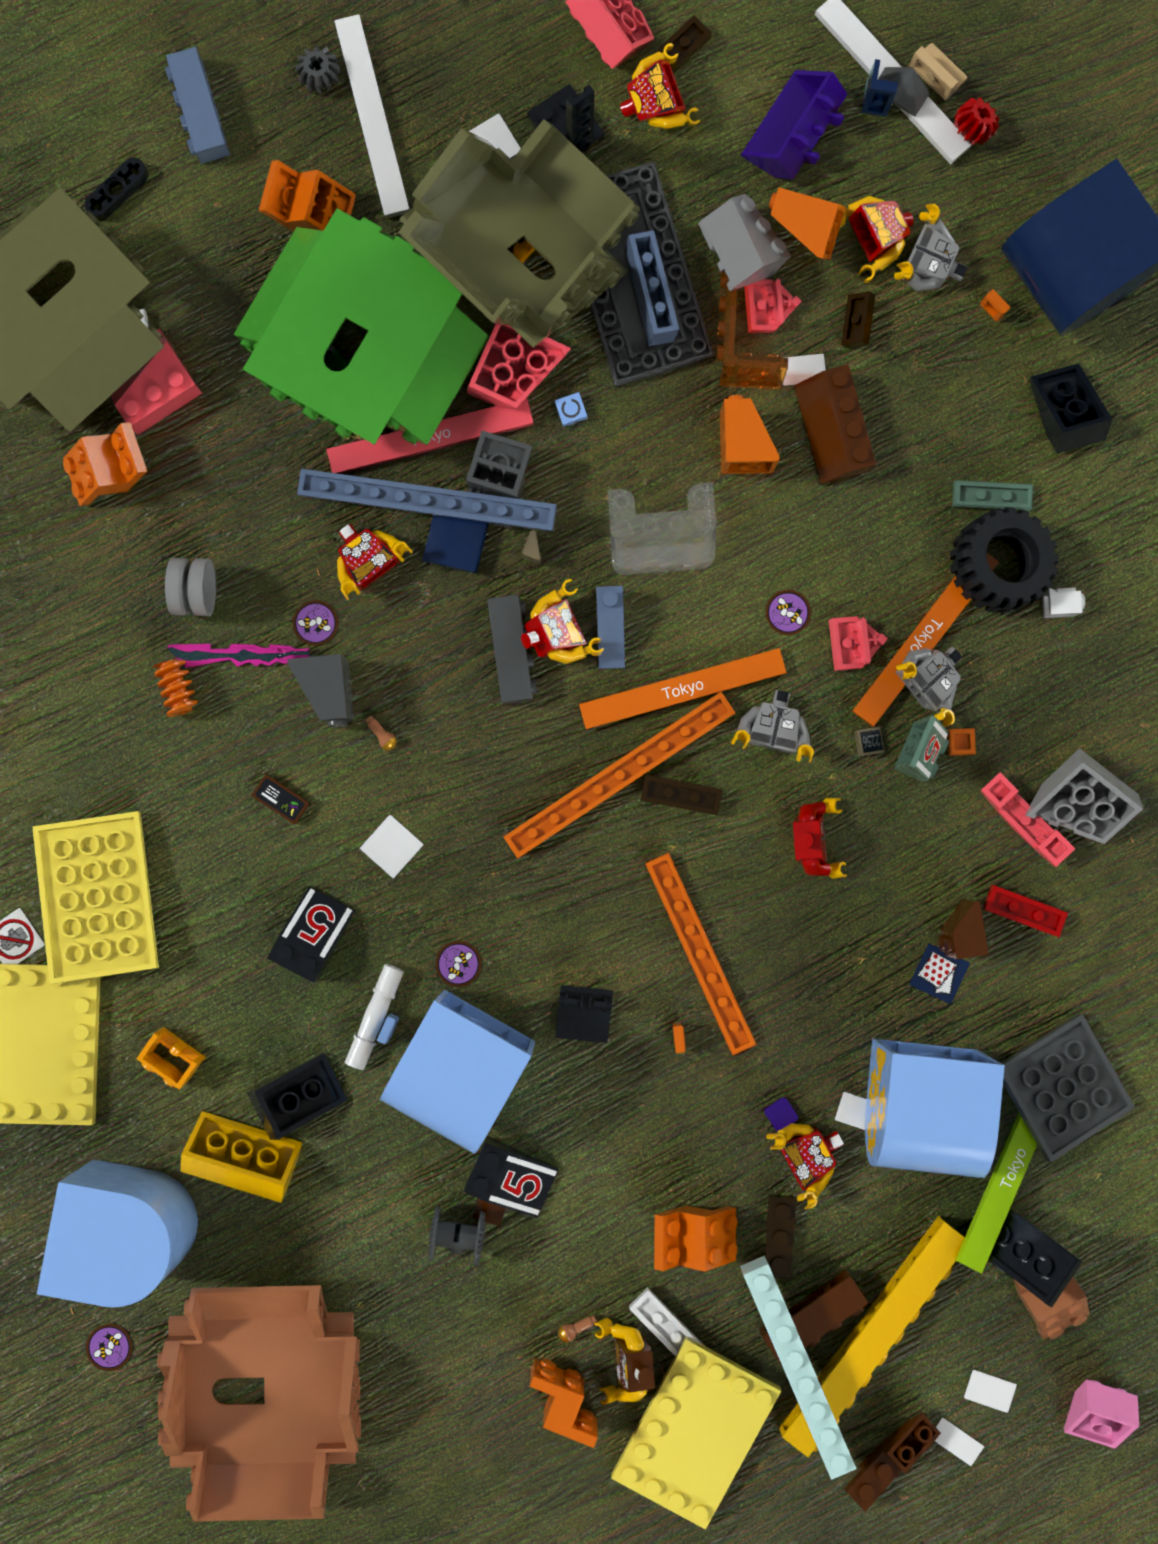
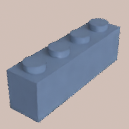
[165,47,230,164]
[624,230,679,346]

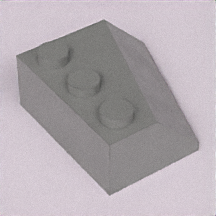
[698,194,791,291]
[1026,748,1143,844]

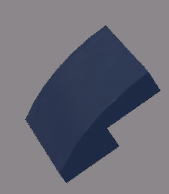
[422,515,489,573]

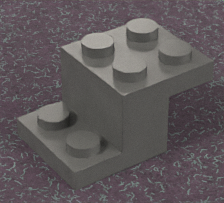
[466,431,533,530]

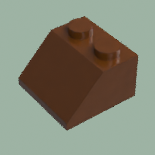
[938,899,989,959]

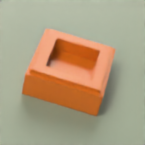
[980,289,1011,322]
[947,728,976,756]
[672,1023,686,1053]

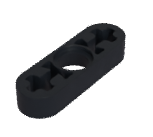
[85,158,148,221]

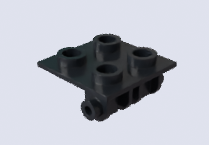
[555,985,613,1043]

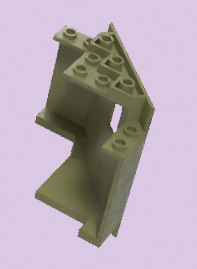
[398,119,641,348]
[0,187,165,432]

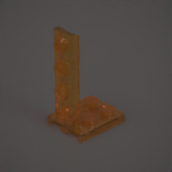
[717,272,788,390]

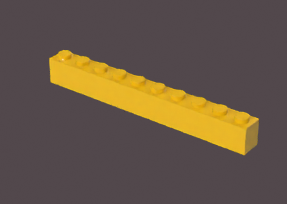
[779,1216,965,1457]

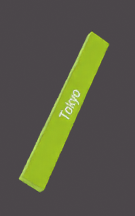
[955,1113,1037,1274]

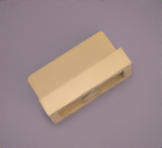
[909,43,967,101]

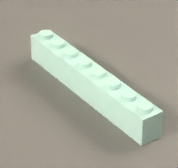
[740,1255,856,1480]

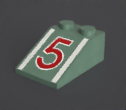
[894,716,949,782]

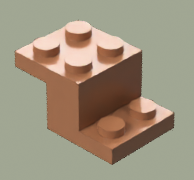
[1013,1277,1090,1340]

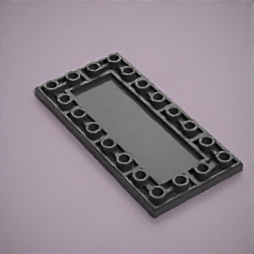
[590,161,714,387]

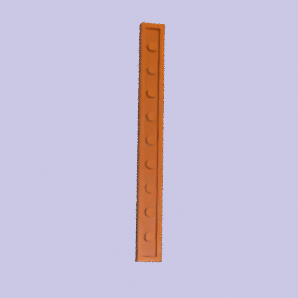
[504,692,735,859]

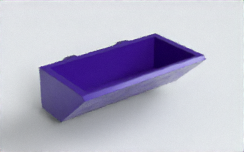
[741,70,848,180]

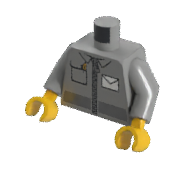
[894,204,968,291]
[895,647,962,727]
[731,690,814,763]

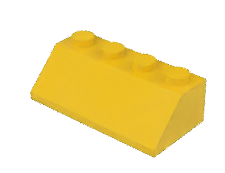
[180,1111,302,1203]

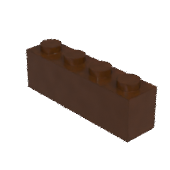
[759,1269,868,1365]

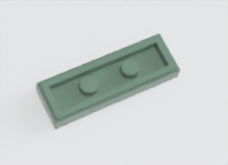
[952,480,1033,512]

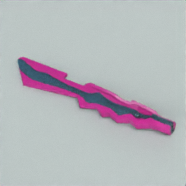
[168,644,310,668]

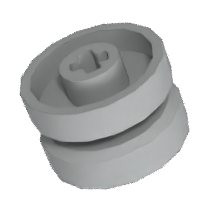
[165,558,216,616]

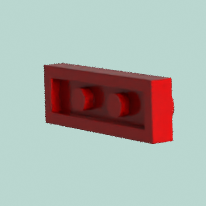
[983,885,1068,937]

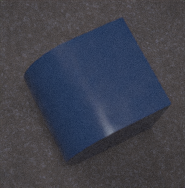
[1001,158,1158,336]

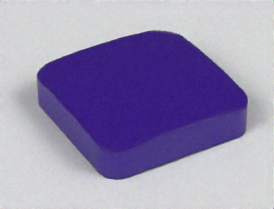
[764,1097,798,1131]

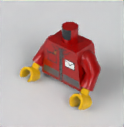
[793,798,847,879]

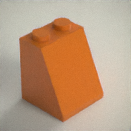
[769,187,846,260]
[720,395,779,474]

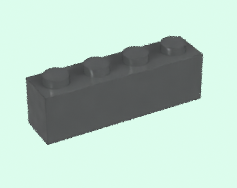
[487,595,538,705]

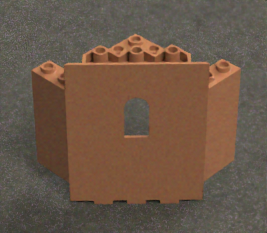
[157,1285,361,1522]

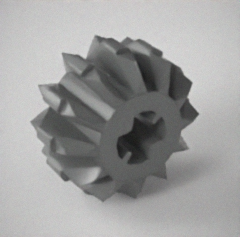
[296,45,340,94]

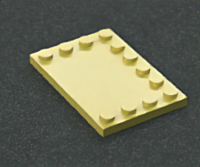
[32,811,159,984]
[0,963,100,1125]
[611,1337,781,1530]

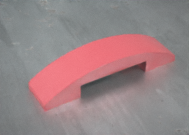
[980,772,1075,867]

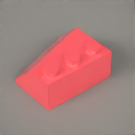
[566,0,655,69]
[467,324,571,409]
[111,328,202,435]

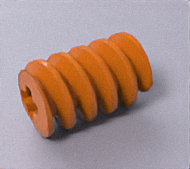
[152,659,198,717]

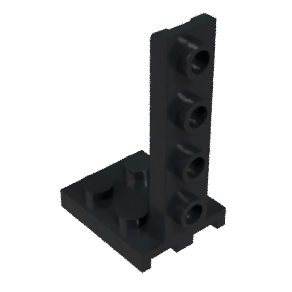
[527,84,604,153]

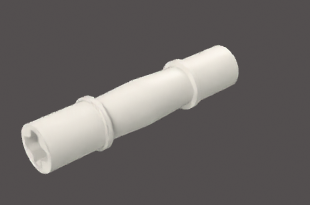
[345,964,404,1070]

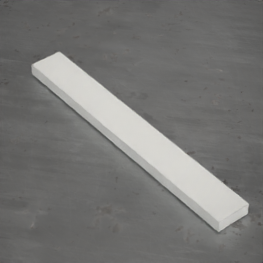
[815,0,972,165]
[334,14,410,219]

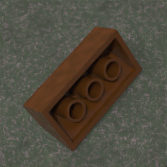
[794,364,876,485]

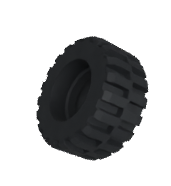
[950,507,1059,613]

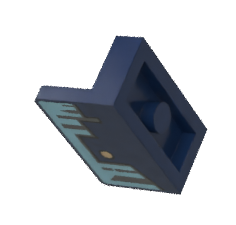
[861,59,898,117]

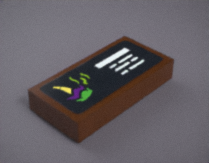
[251,774,310,825]

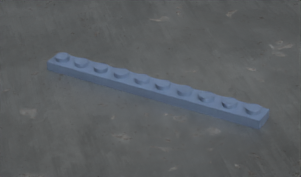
[297,469,557,532]

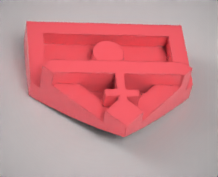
[744,279,802,333]
[828,616,888,671]

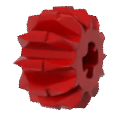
[953,98,1000,145]

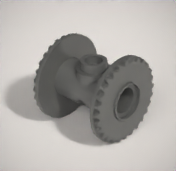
[429,1206,486,1266]

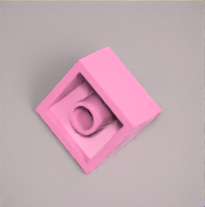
[1064,1379,1139,1449]

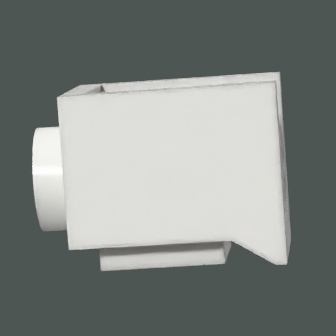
[1042,588,1085,618]

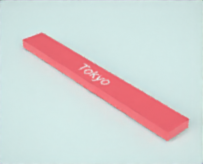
[326,398,534,474]

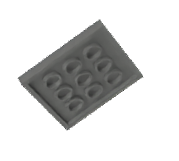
[1001,1014,1135,1162]

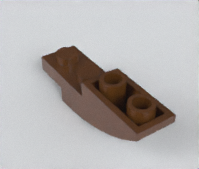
[844,1412,941,1512]

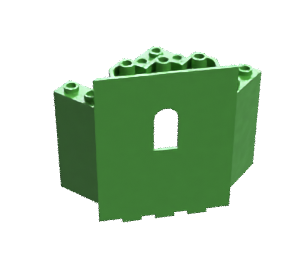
[233,208,490,445]

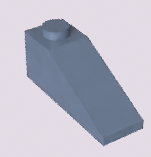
[596,586,625,669]

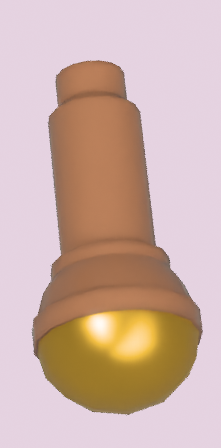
[365,716,397,751]
[558,1315,597,1343]

